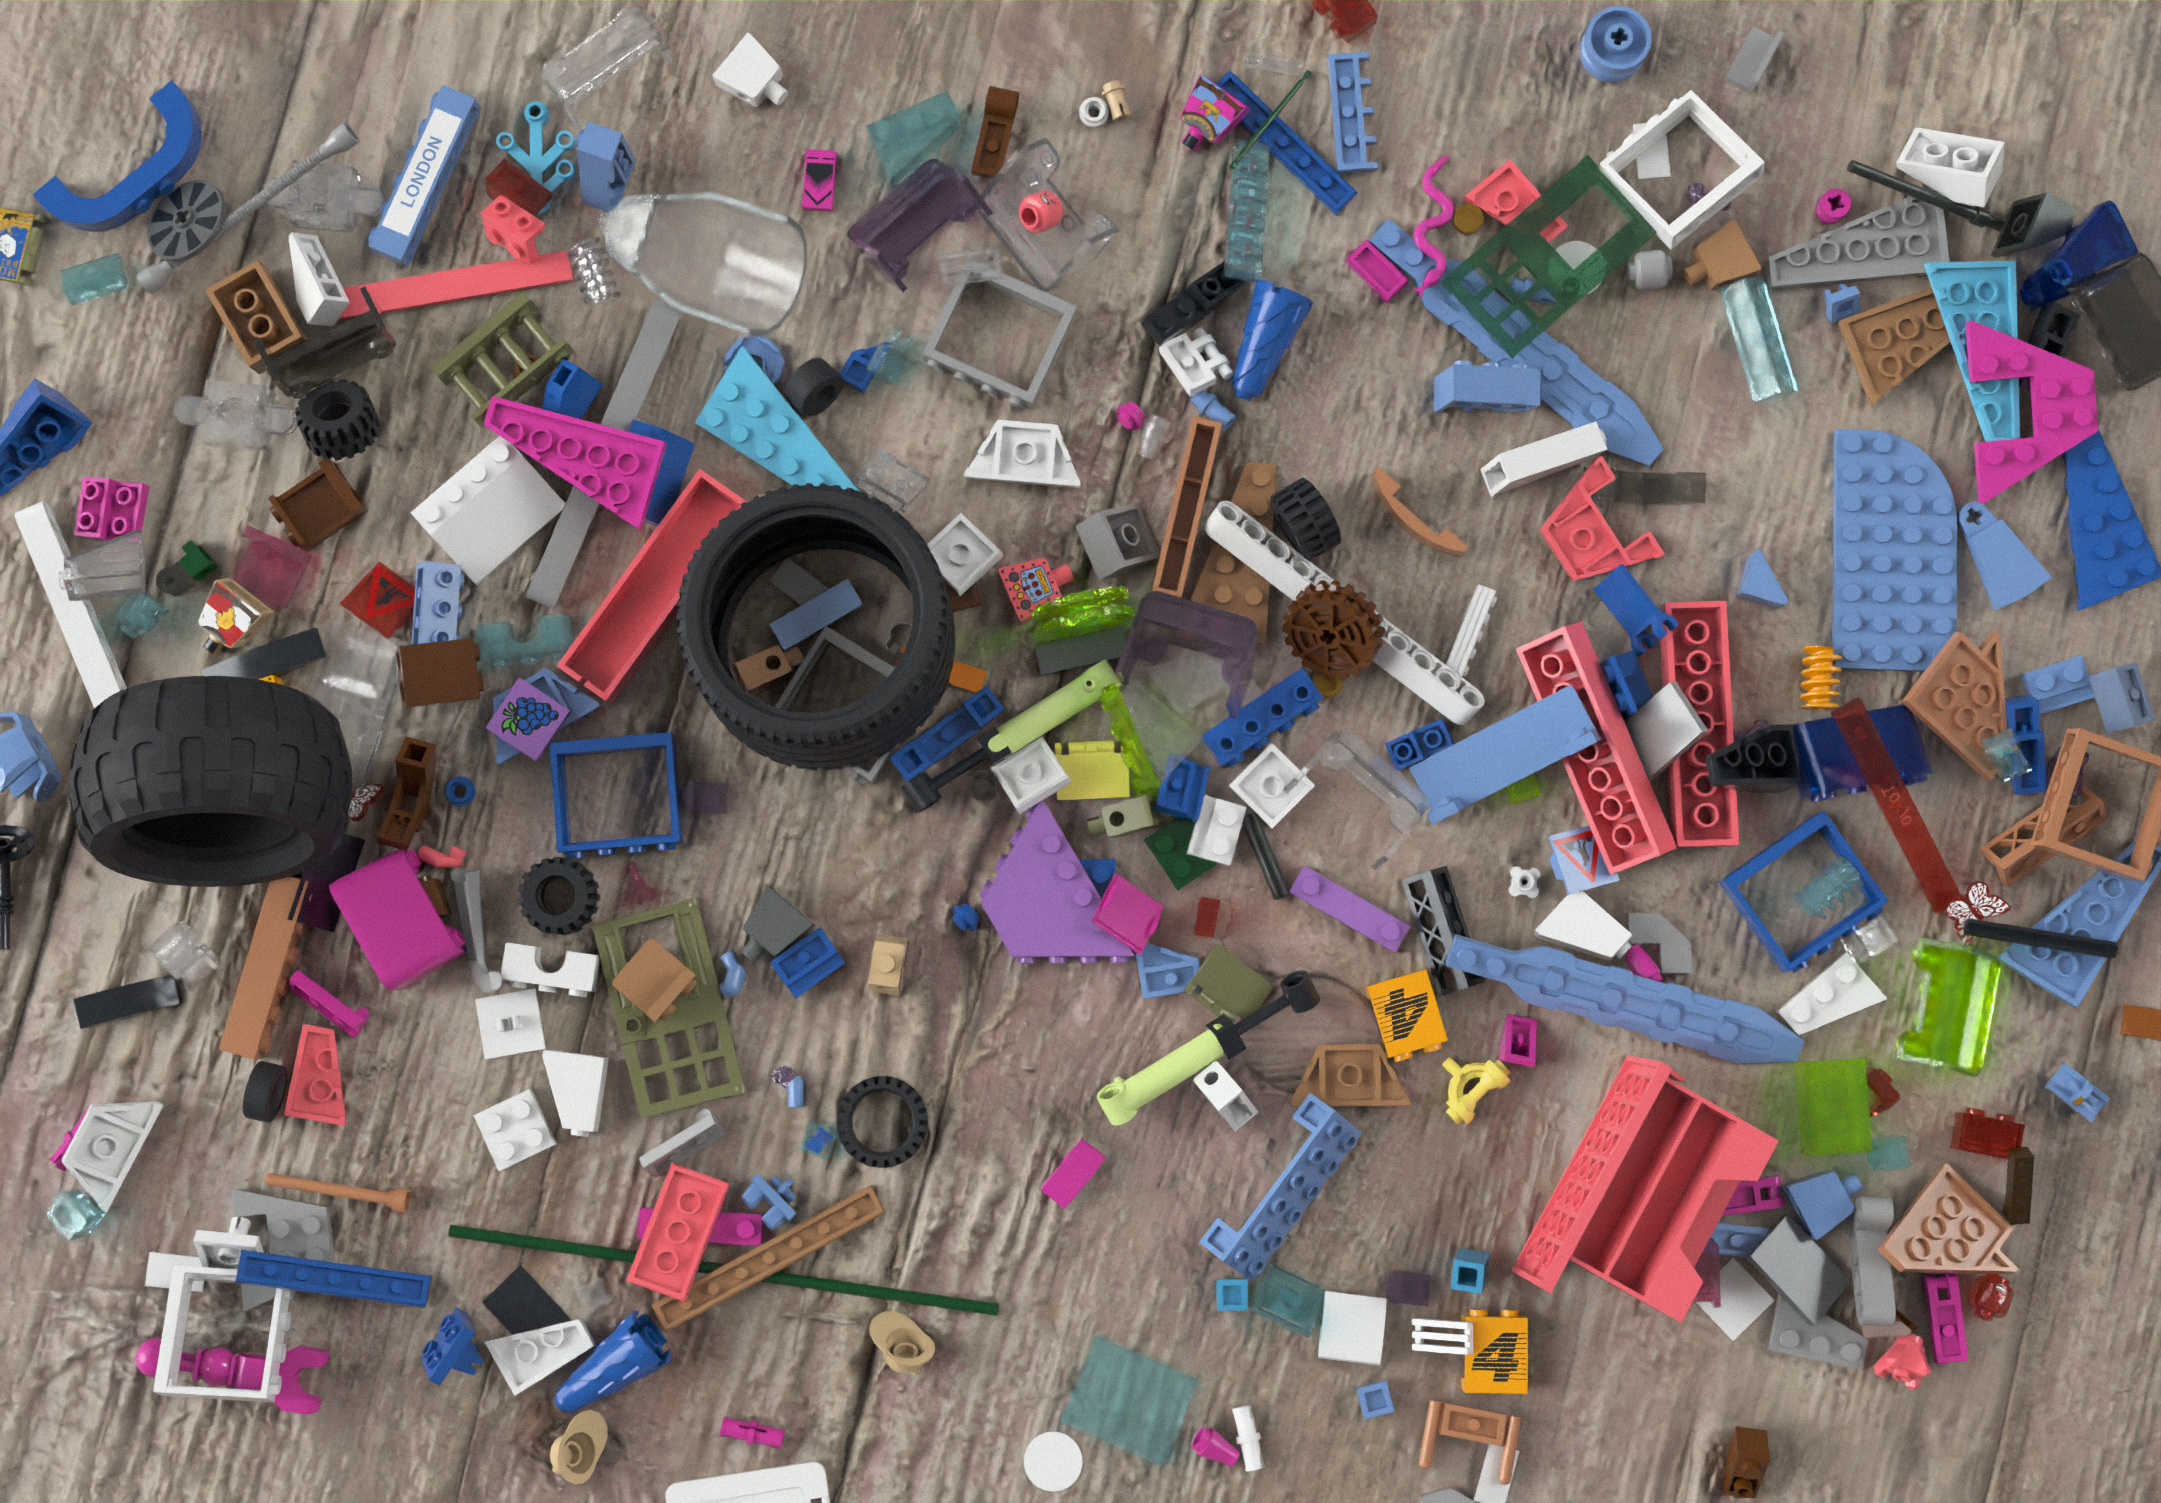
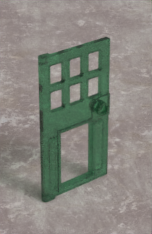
[1440,155,1657,359]

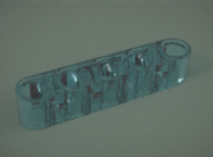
[1224,138,1269,283]

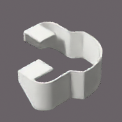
[886,622,912,655]

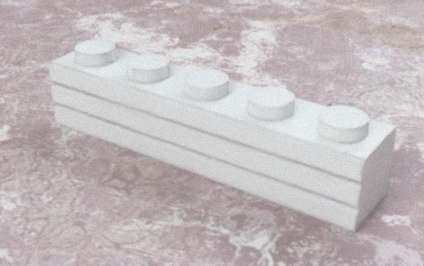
[1445,584,1497,677]

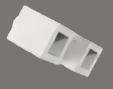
[501,942,601,997]

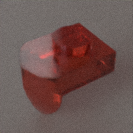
[1858,1067,1901,1118]

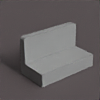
[1723,26,1785,94]

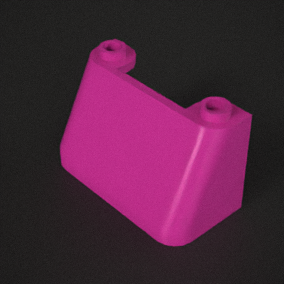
[329,848,467,991]

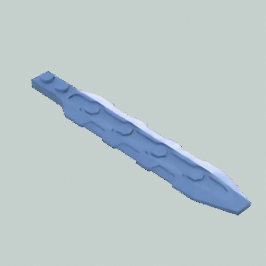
[1369,218,1664,467]
[1445,934,1804,1064]

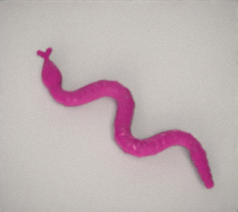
[1413,155,1454,297]

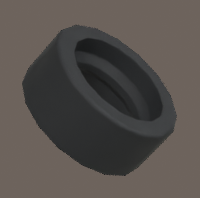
[242,1061,287,1123]

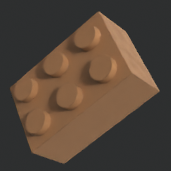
[205,260,311,374]

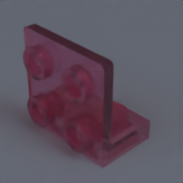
[233,525,312,609]

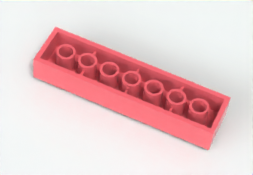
[1658,601,1739,849]
[1516,621,1677,875]

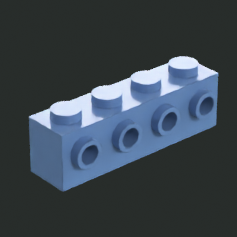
[411,561,464,645]

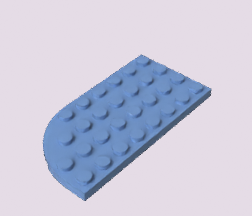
[1832,429,1957,672]

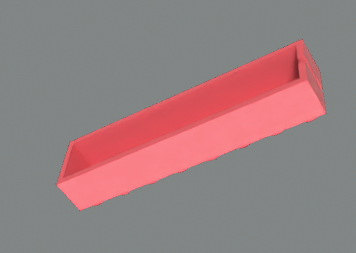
[557,469,747,705]

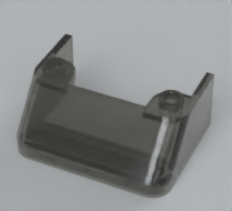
[253,286,397,399]

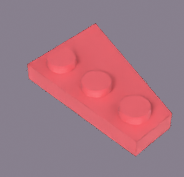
[1463,159,1568,248]
[284,1024,347,1126]

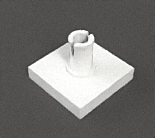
[193,1217,264,1269]

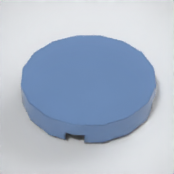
[725,335,785,386]

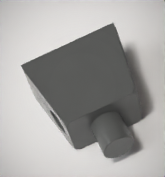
[741,886,815,963]

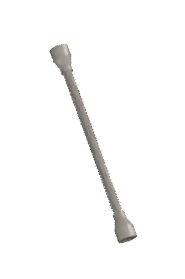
[137,122,360,294]

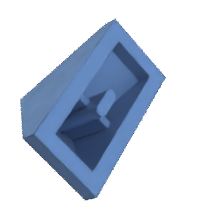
[1736,549,1789,609]

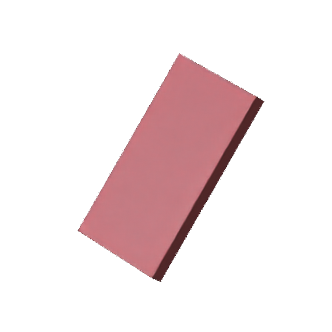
[626,1163,730,1302]

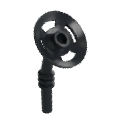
[0,825,35,950]

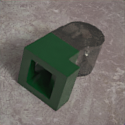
[156,540,218,596]

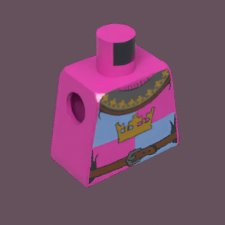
[1180,74,1251,152]

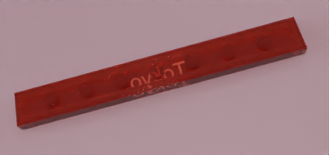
[1830,697,1963,913]

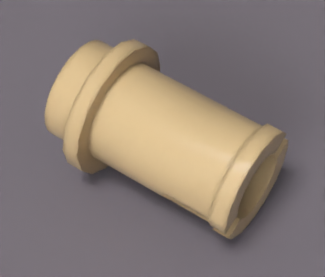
[1102,80,1131,121]

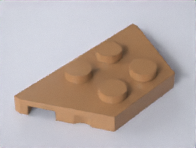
[1290,1044,1410,1107]

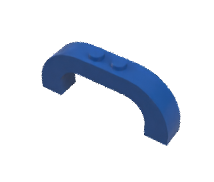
[32,80,202,232]

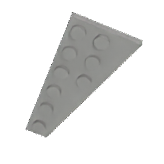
[1766,188,1950,289]

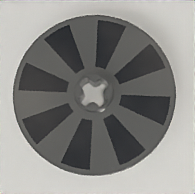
[147,180,226,262]

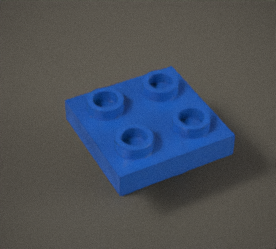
[421,1307,483,1386]

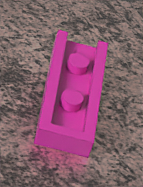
[289,970,369,1038]

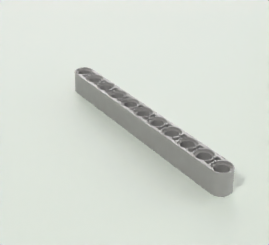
[525,298,683,609]

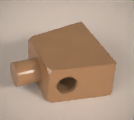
[1682,219,1762,291]

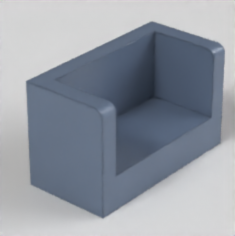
[2088,662,2155,734]

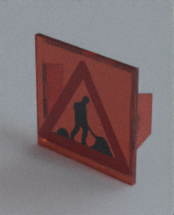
[340,561,415,640]

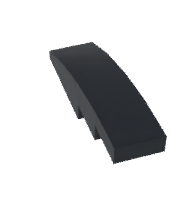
[201,628,327,679]

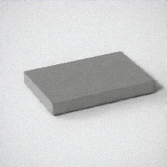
[1625,681,1708,782]

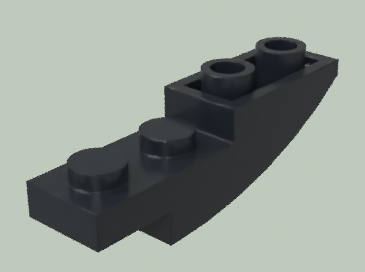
[1141,258,1250,346]

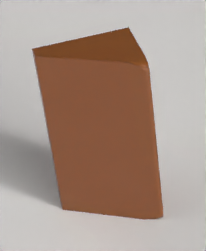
[2120,1004,2161,1041]

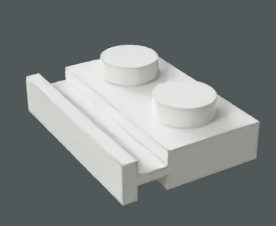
[1187,795,1247,866]

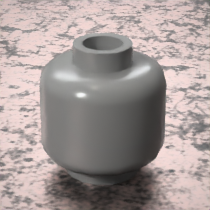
[1627,249,1673,290]

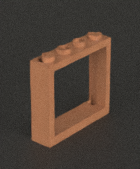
[2030,728,2161,881]

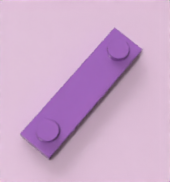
[1289,865,1410,953]

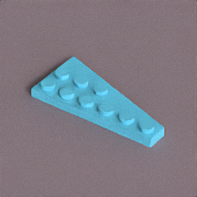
[1924,261,2020,442]
[695,346,860,492]

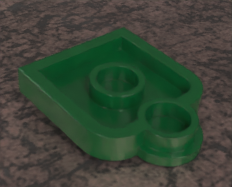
[1143,817,1218,891]

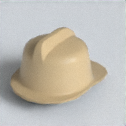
[869,1311,935,1376]
[550,1410,608,1485]

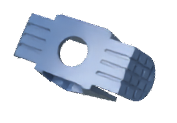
[0,712,62,802]

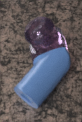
[772,1065,804,1107]

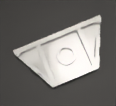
[964,420,1080,488]
[62,1101,163,1212]

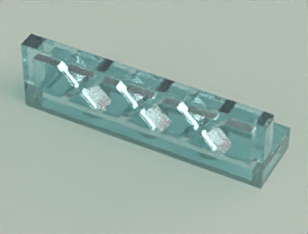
[1720,277,1798,403]

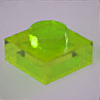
[1505,773,1541,804]

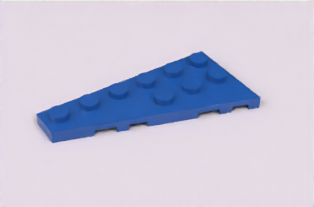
[2062,428,2161,611]

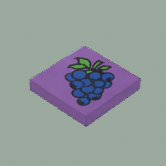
[486,677,572,762]

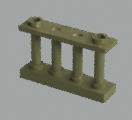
[430,291,575,429]

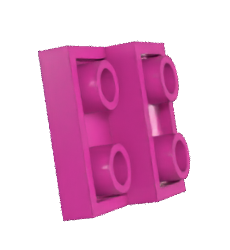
[74,476,149,545]

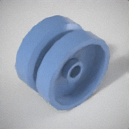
[1579,6,1652,83]

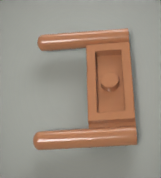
[1419,1399,1522,1485]

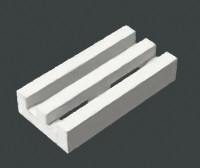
[1412,1318,1473,1355]

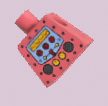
[998,558,1074,626]

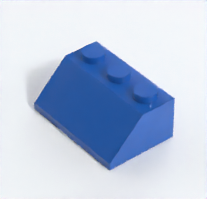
[611,419,695,526]

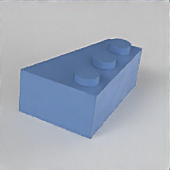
[1434,361,1540,413]

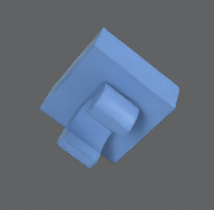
[1824,284,1860,324]

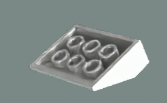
[411,436,566,585]

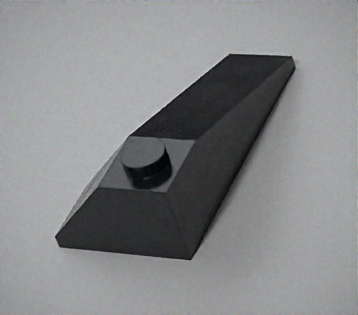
[1705,724,1806,793]

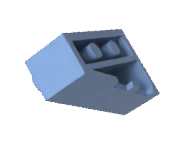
[576,121,636,215]

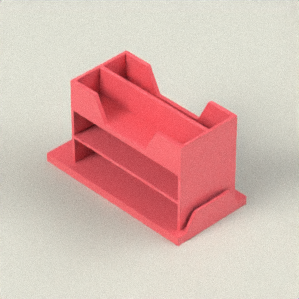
[1511,1055,1779,1323]

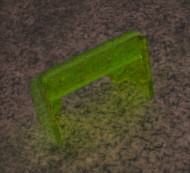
[1895,937,2000,1077]

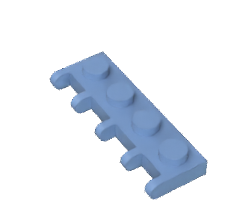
[1327,52,1379,174]

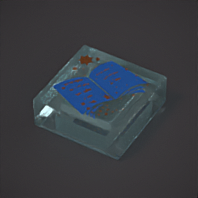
[799,1120,838,1159]

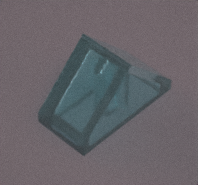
[1983,727,2032,782]

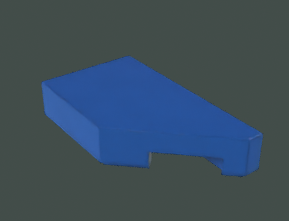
[840,342,891,394]

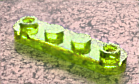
[1099,683,1159,797]

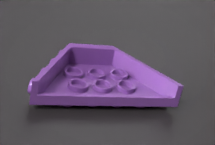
[979,800,1134,963]

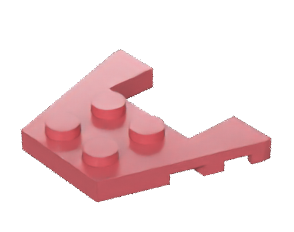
[1539,456,1665,581]

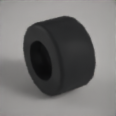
[785,358,843,416]

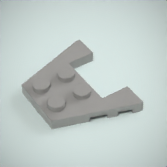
[231,1189,335,1311]

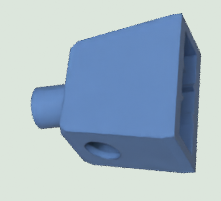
[1781,1170,1863,1240]

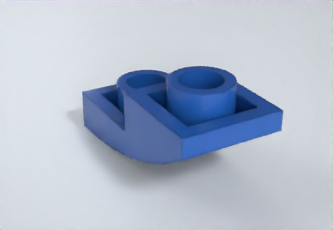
[1384,718,1455,771]

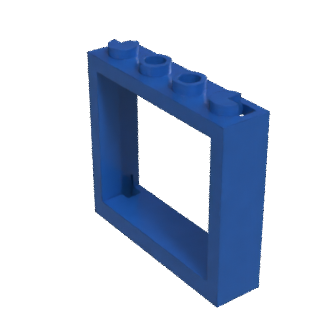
[550,732,684,859]
[1718,811,1889,973]

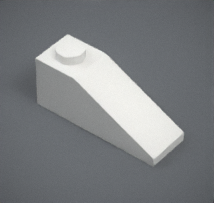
[289,232,350,326]

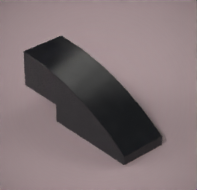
[2019,302,2080,393]
[73,974,182,1029]

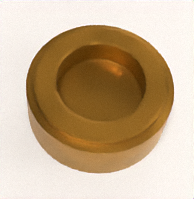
[1452,203,1484,235]
[1312,672,1343,699]

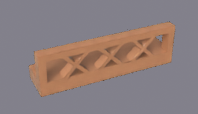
[1980,781,2107,887]

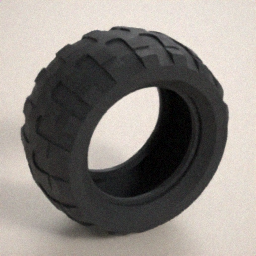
[69,676,352,887]

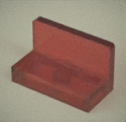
[485,158,552,218]

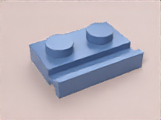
[2021,655,2095,715]

